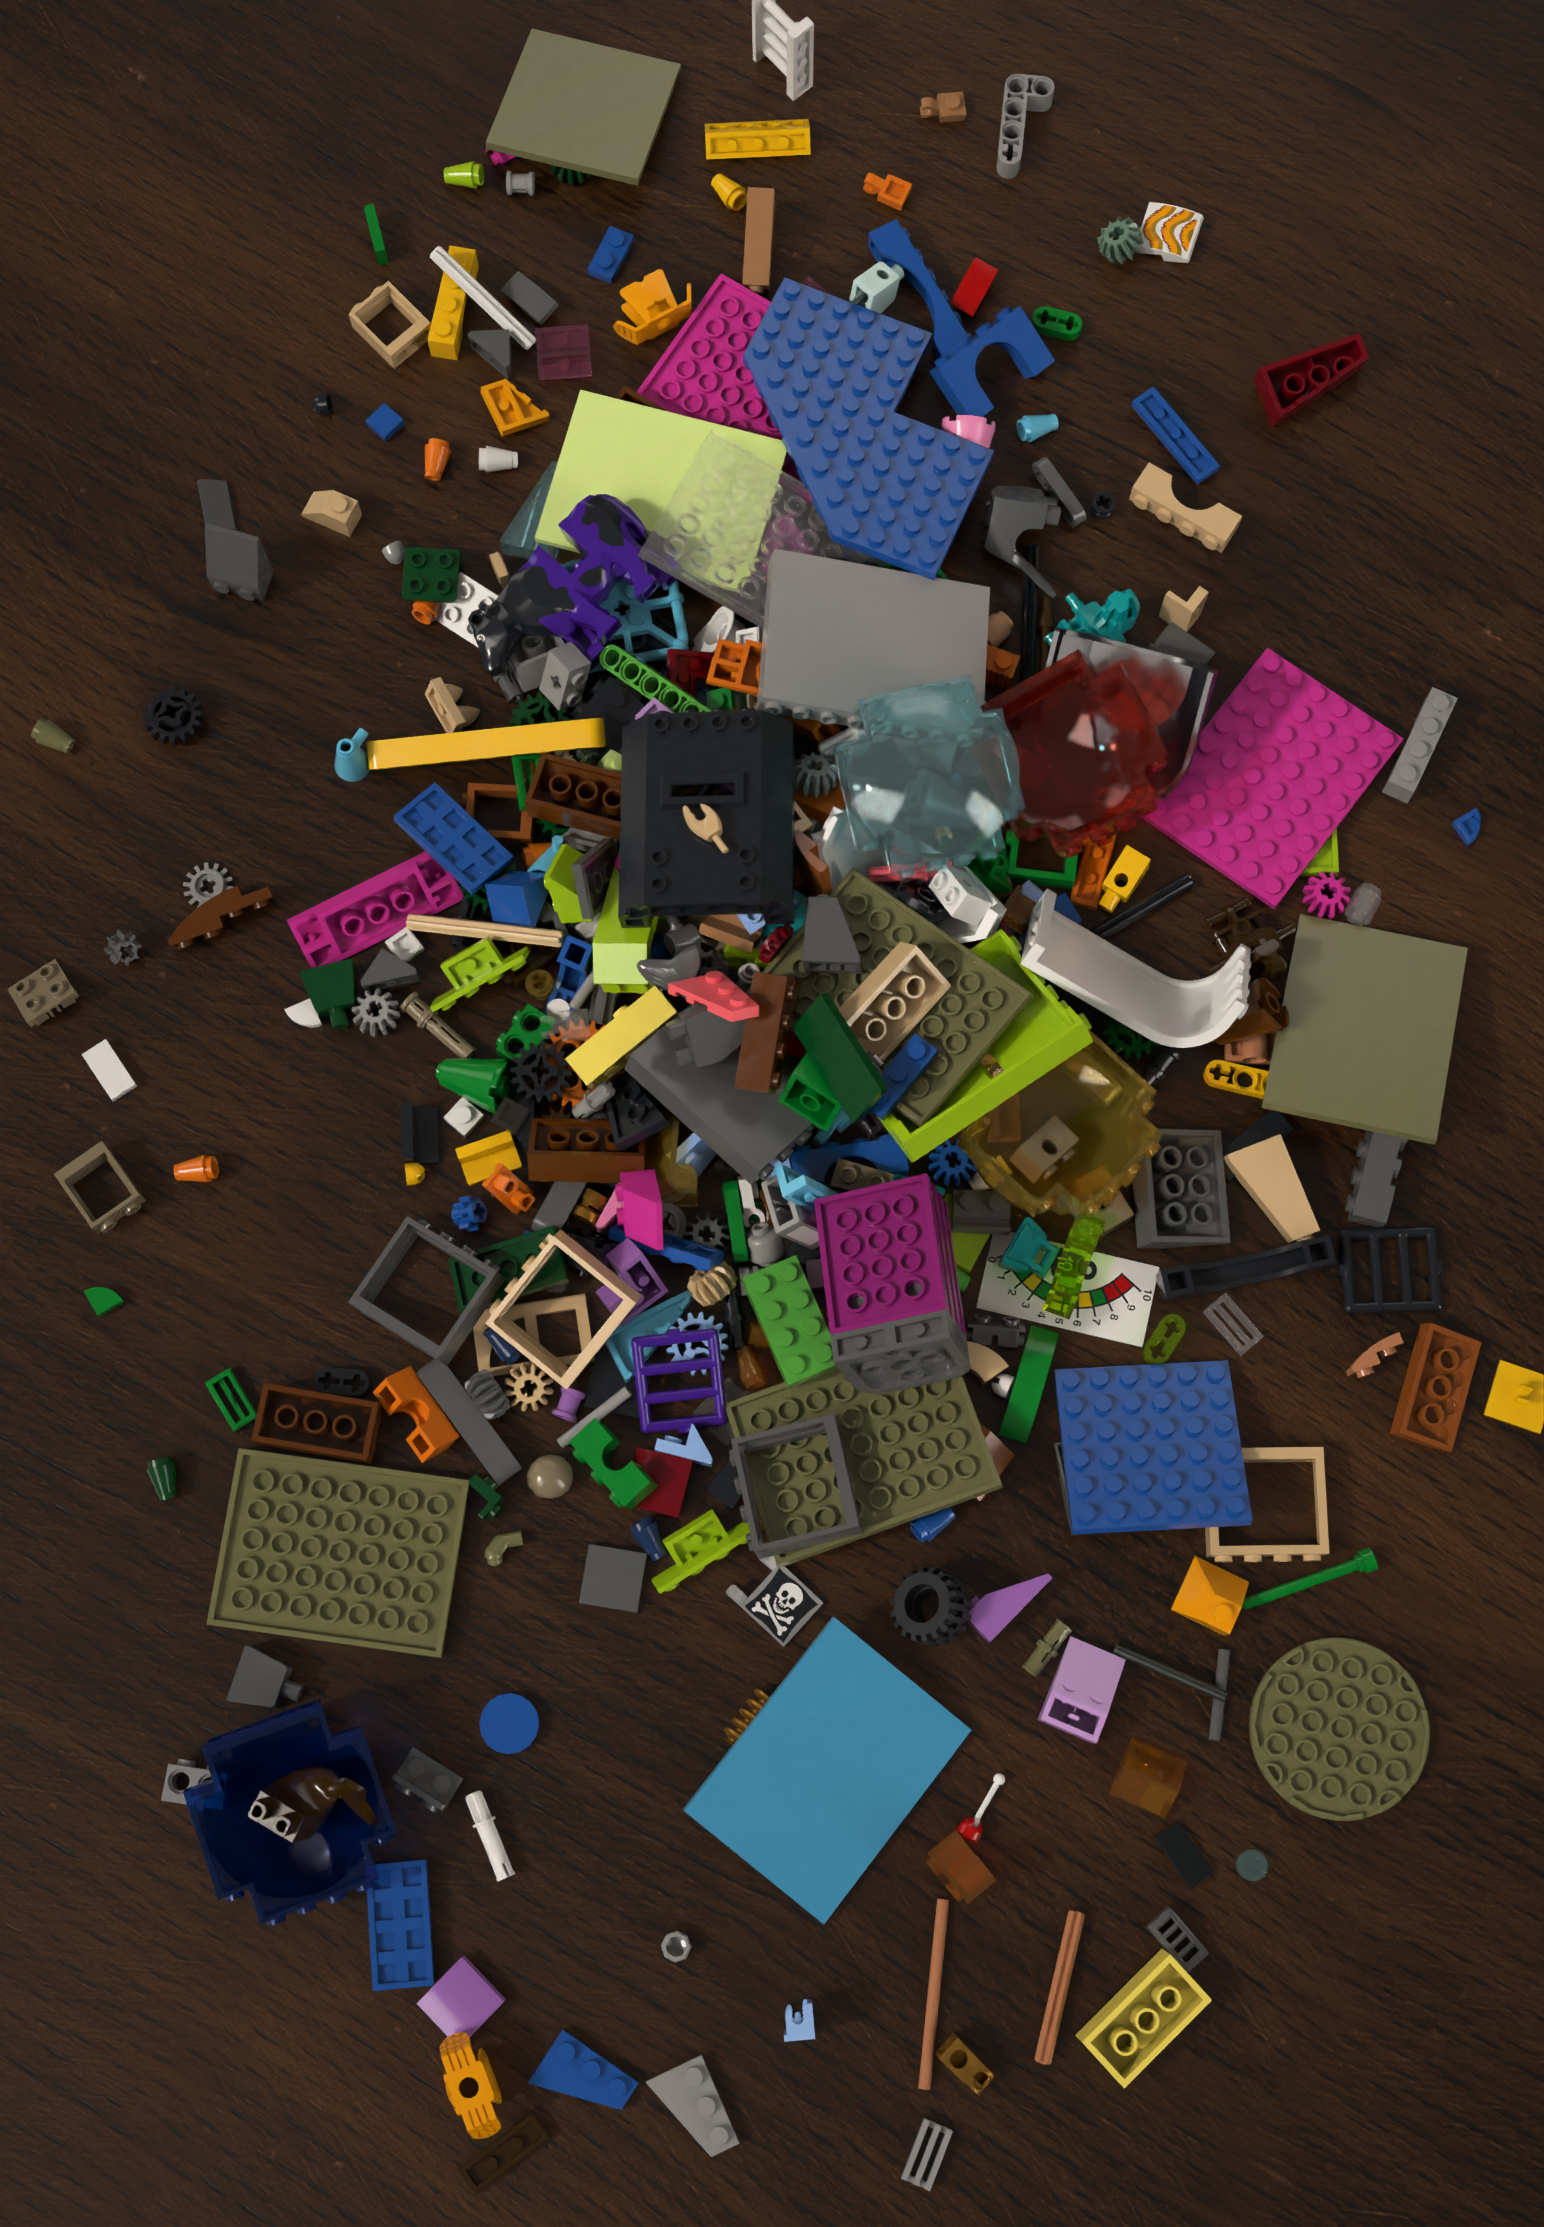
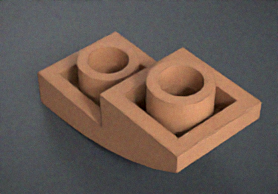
[1346,1332,1403,1378]

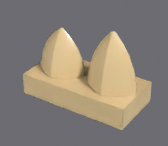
[425,677,480,733]

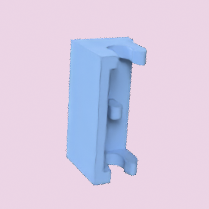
[784,1999,815,2042]

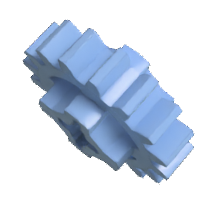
[666,1312,728,1376]

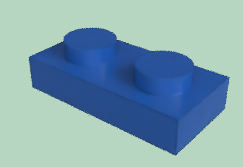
[588,226,634,284]

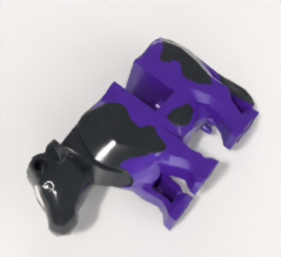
[468,494,682,677]

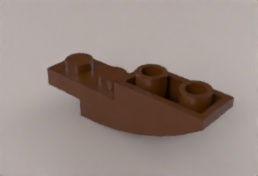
[168,885,274,949]

